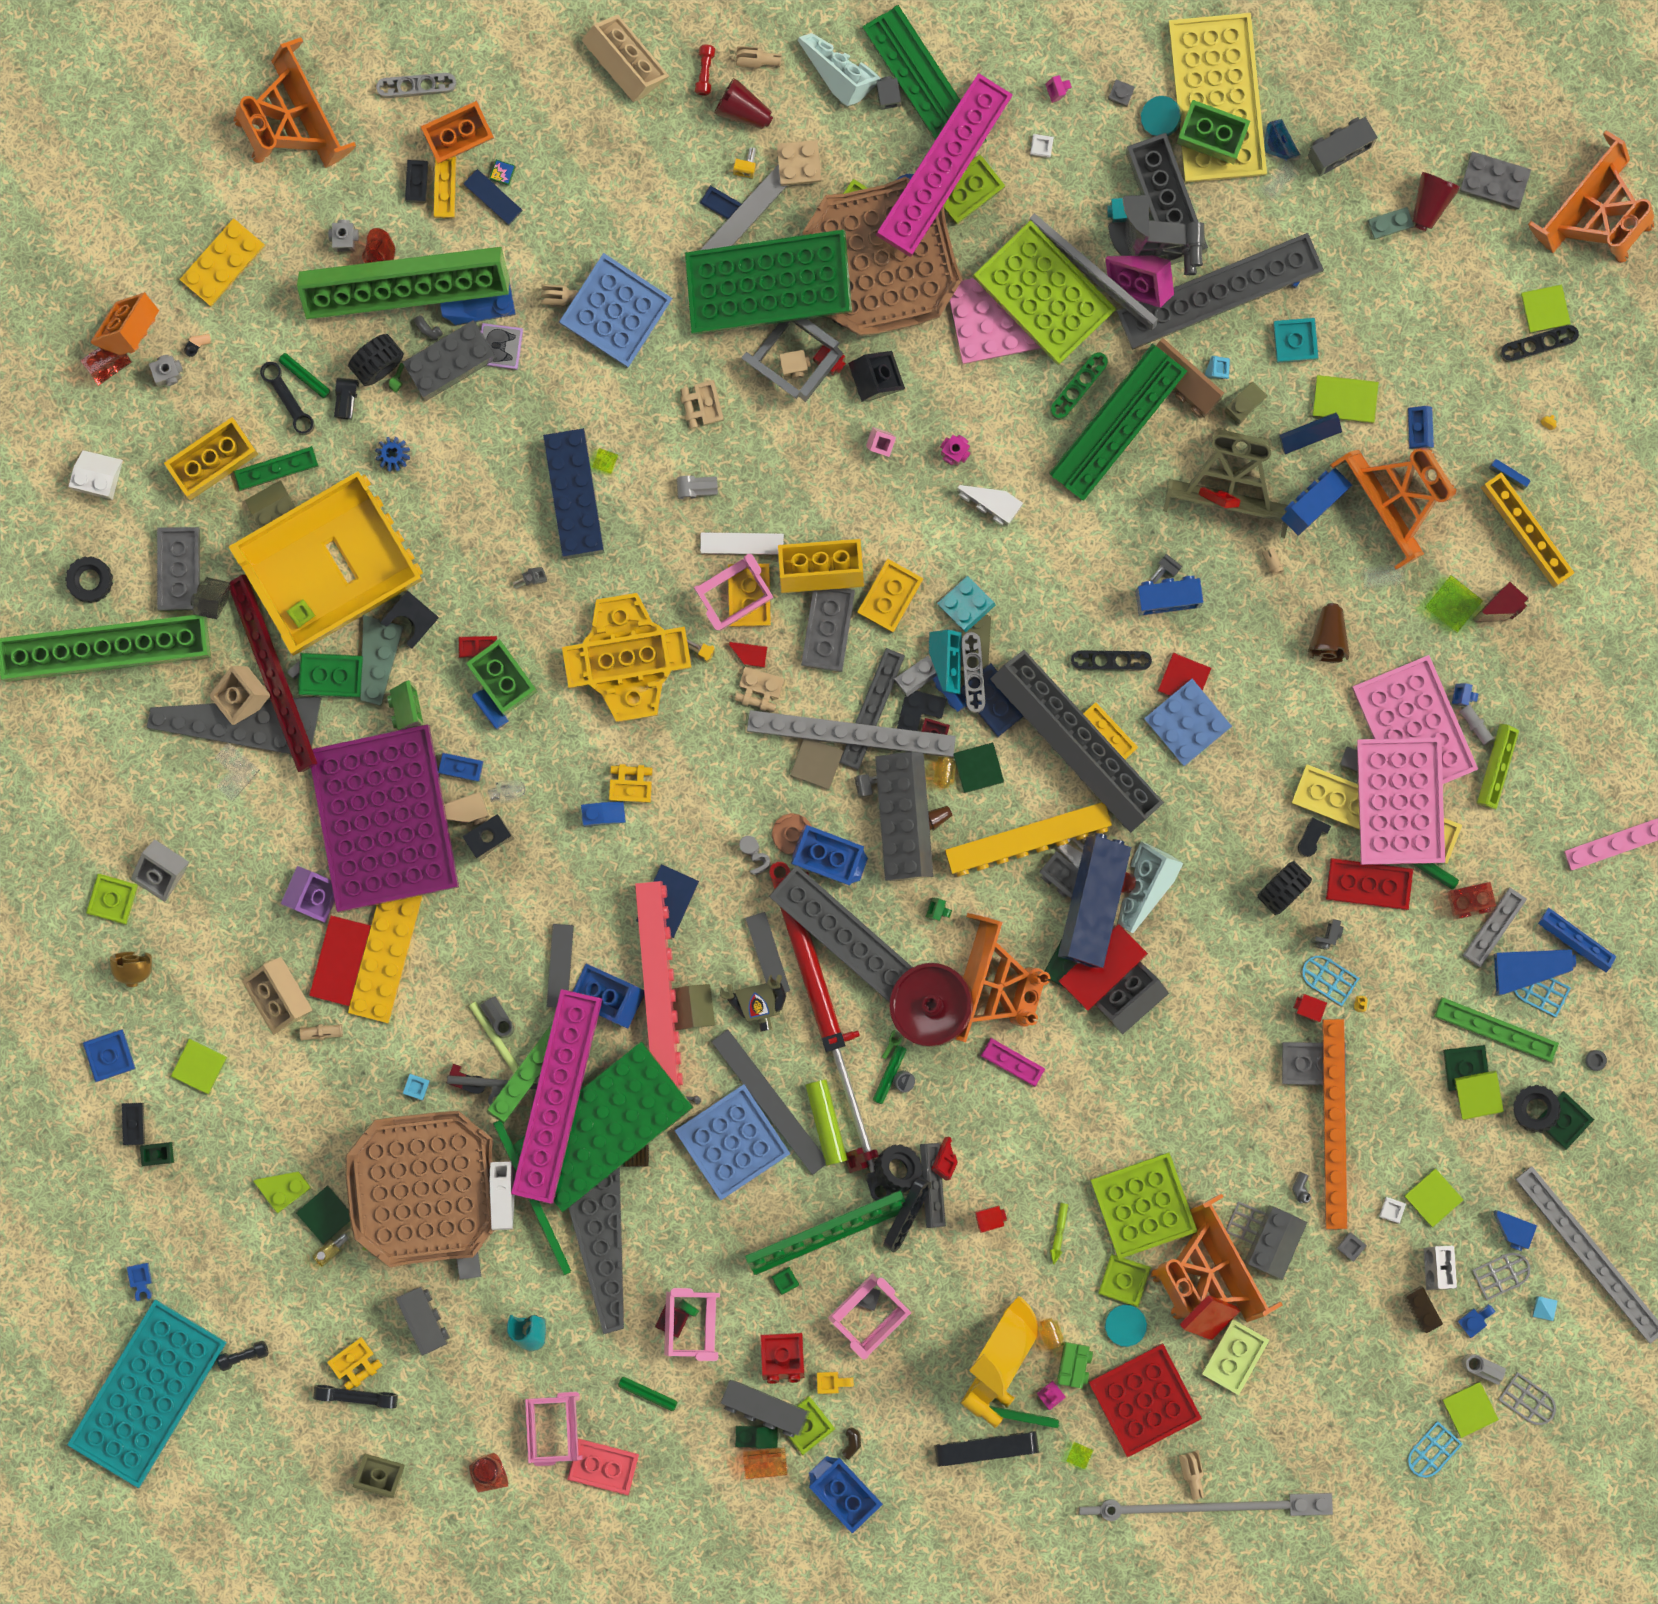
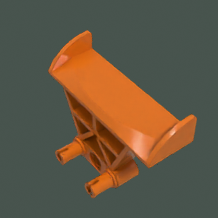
[234,37,356,168]
[1528,130,1654,263]
[1330,448,1456,570]
[955,913,1050,1042]
[1151,1194,1283,1323]

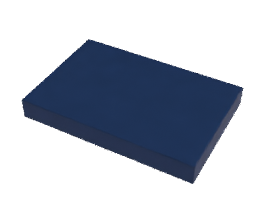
[960,663,1024,738]
[636,864,699,938]

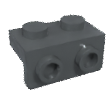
[1039,851,1078,898]
[1311,919,1344,950]

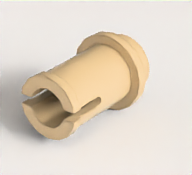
[1262,548,1284,575]

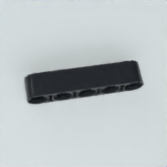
[934,1431,1039,1467]

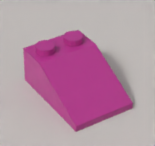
[1105,255,1174,308]

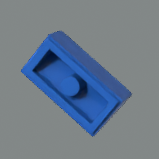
[1408,406,1434,449]
[472,689,509,730]

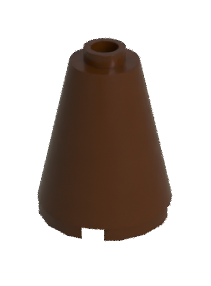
[1308,603,1350,663]

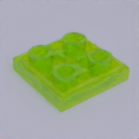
[1424,575,1483,633]

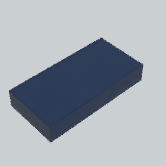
[700,185,742,219]

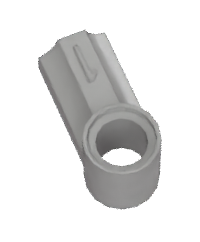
[677,476,718,499]
[1462,1353,1506,1385]

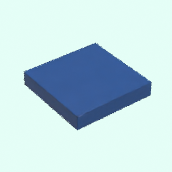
[83,1029,136,1082]

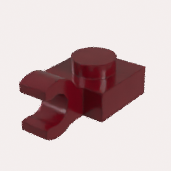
[845,1147,879,1173]

